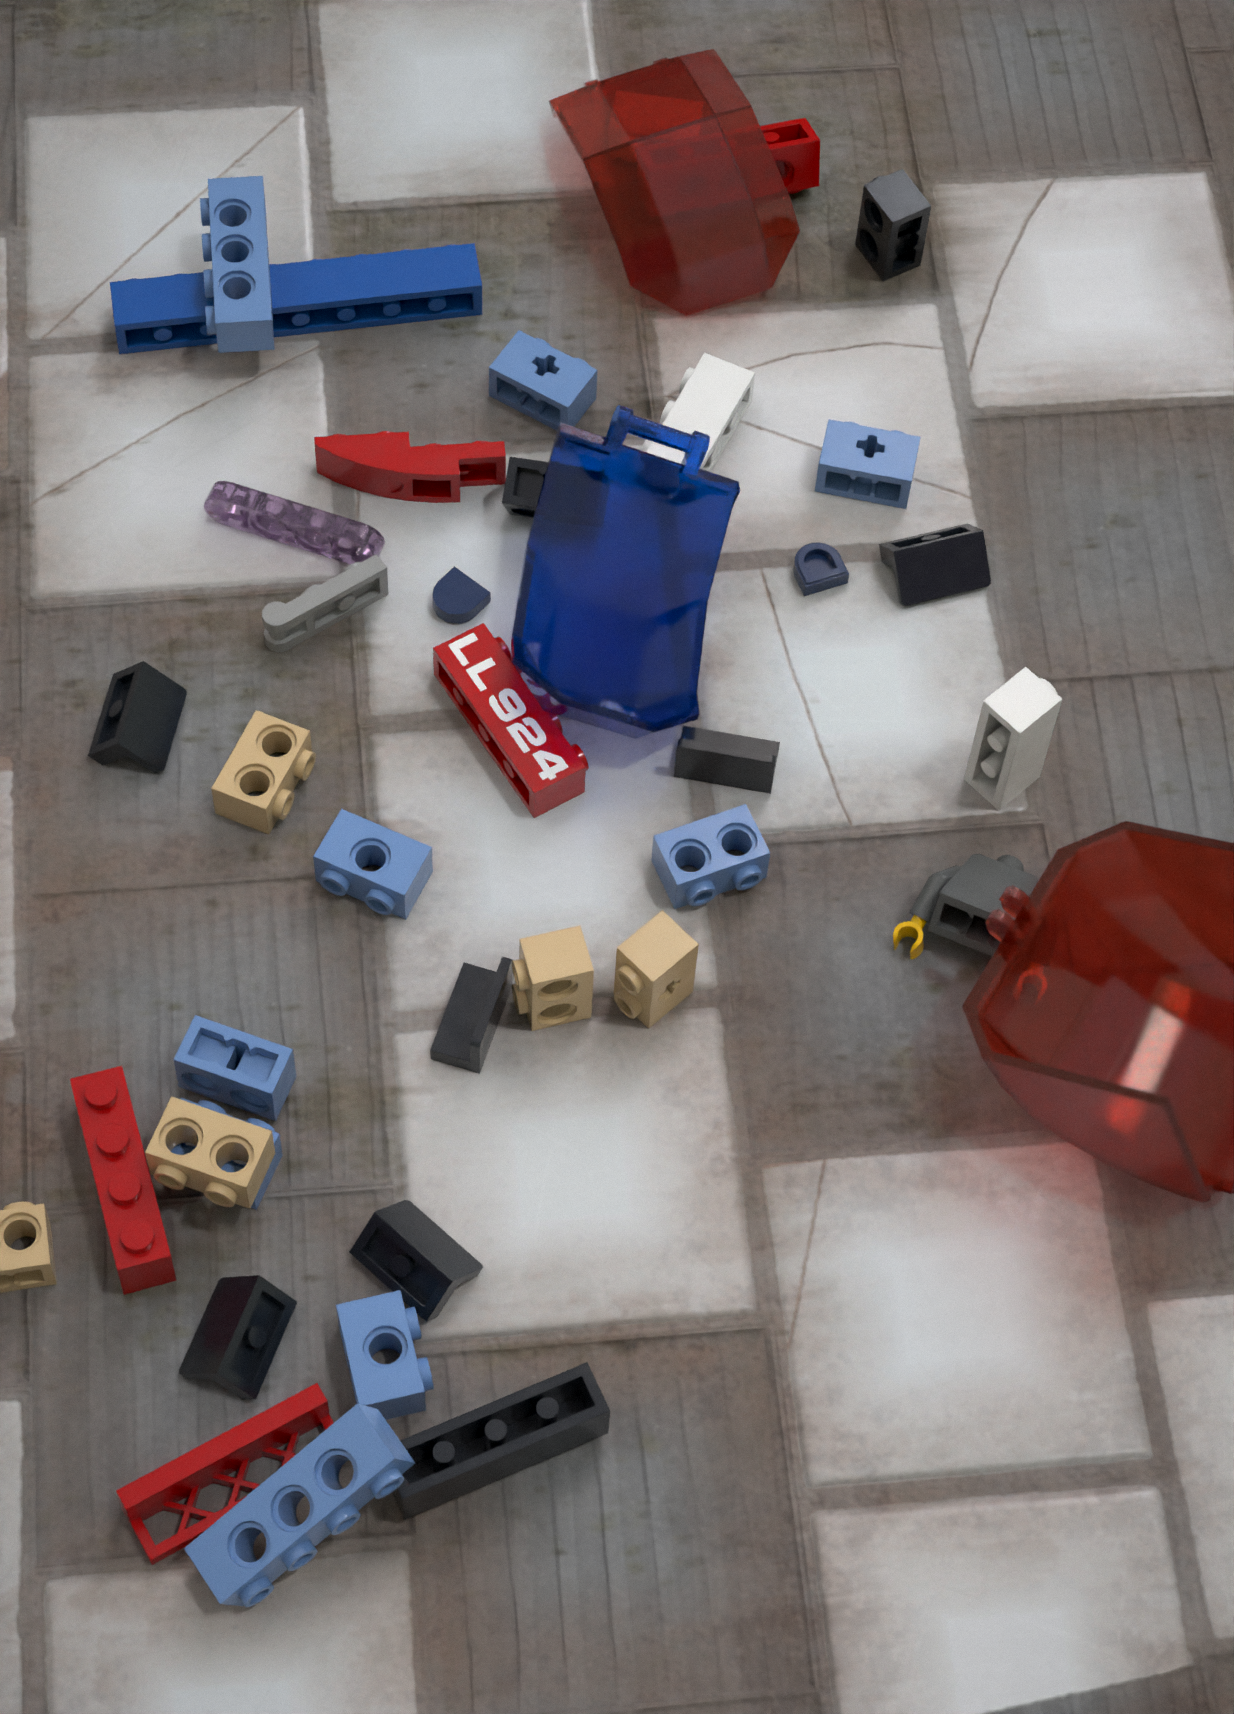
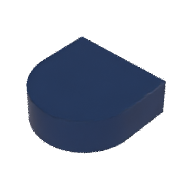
[793,542,849,596]
[433,566,491,624]

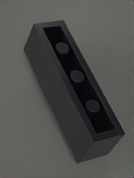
[392,1362,610,1520]

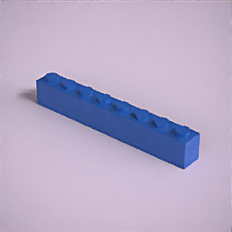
[110,243,482,354]

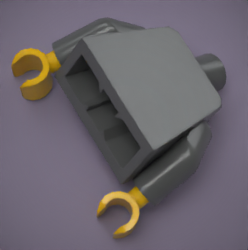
[893,854,1055,1005]

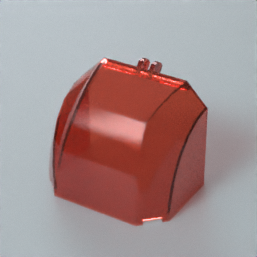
[962,821,1234,1203]

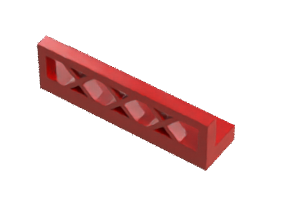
[116,1383,334,1565]

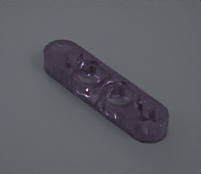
[204,481,385,564]

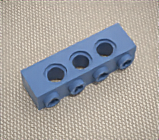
[200,176,275,353]
[184,1404,415,1607]

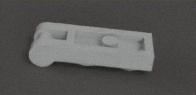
[262,554,389,652]

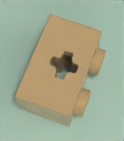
[613,910,699,1029]

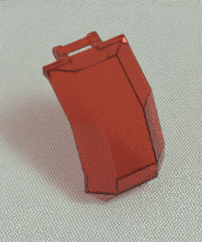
[549,49,800,316]

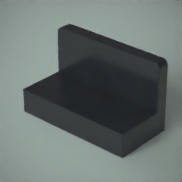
[879,523,991,606]
[88,661,187,773]
[674,725,780,794]
[430,957,513,1074]
[349,1200,483,1322]
[179,1275,297,1400]

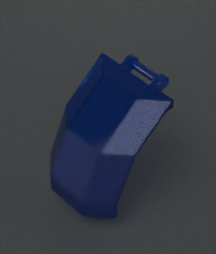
[511,405,740,739]

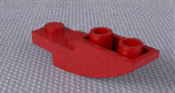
[314,431,506,503]

